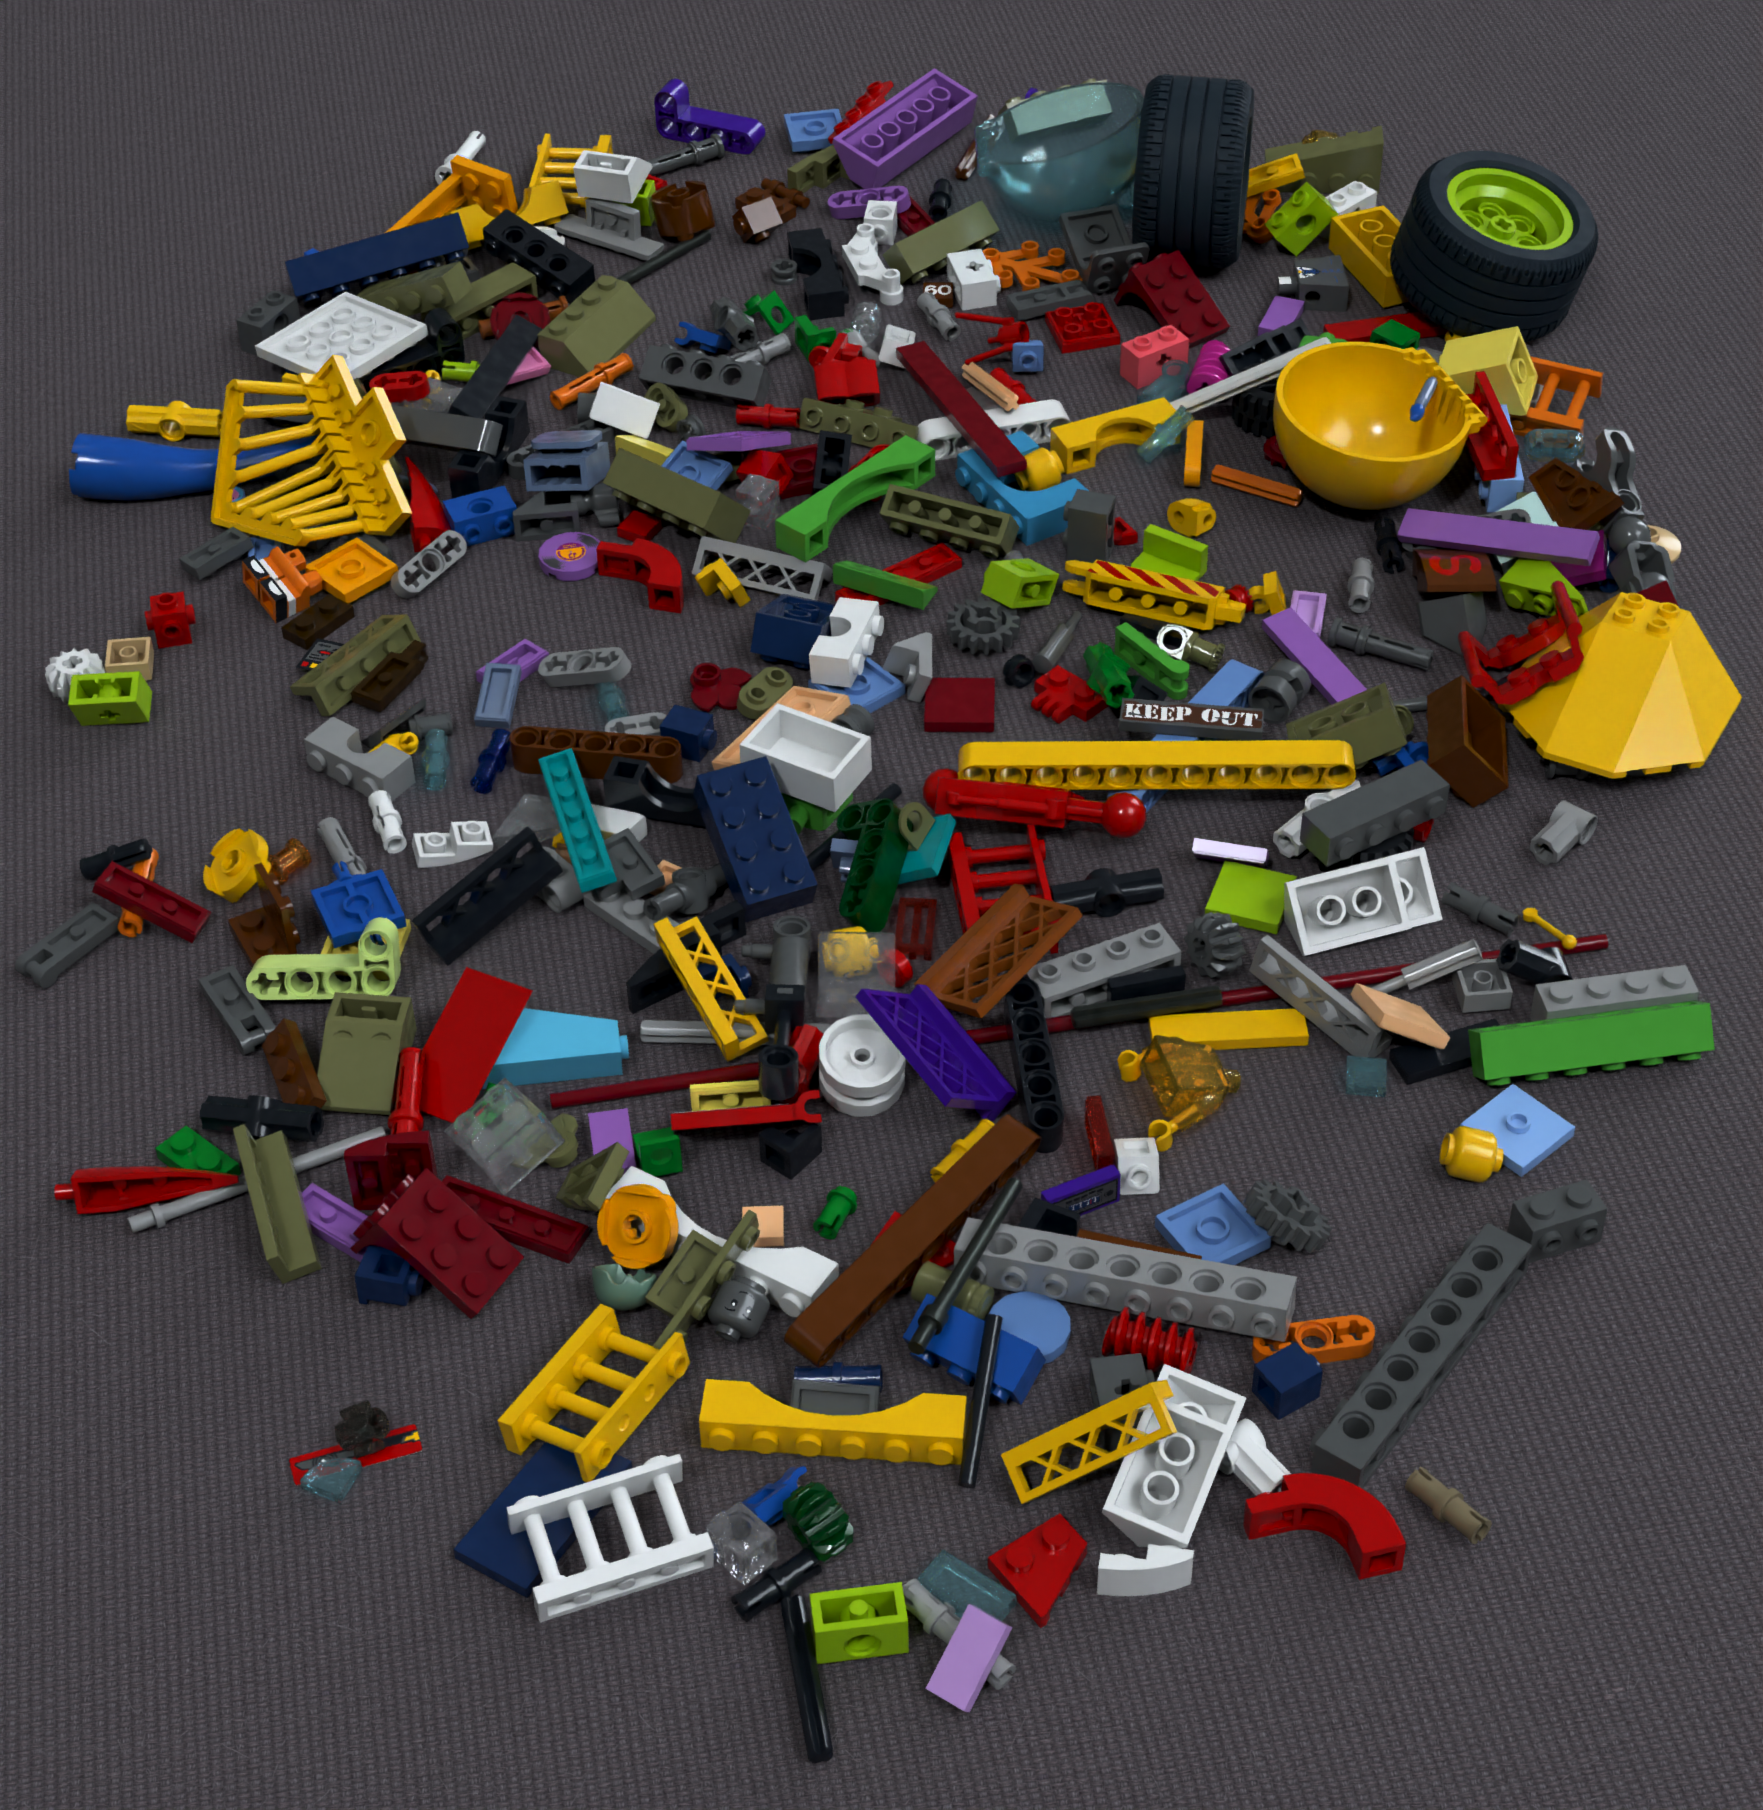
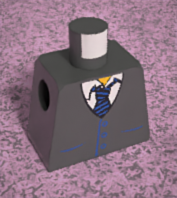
[1277,255,1349,312]

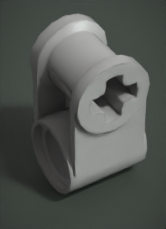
[535,847,591,913]

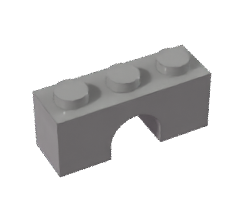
[304,717,416,801]

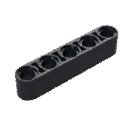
[1004,977,1064,1153]

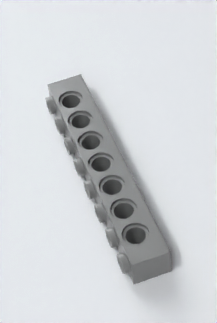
[954,1217,1297,1342]

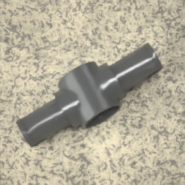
[643,862,728,921]

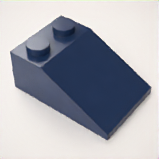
[750,594,836,669]

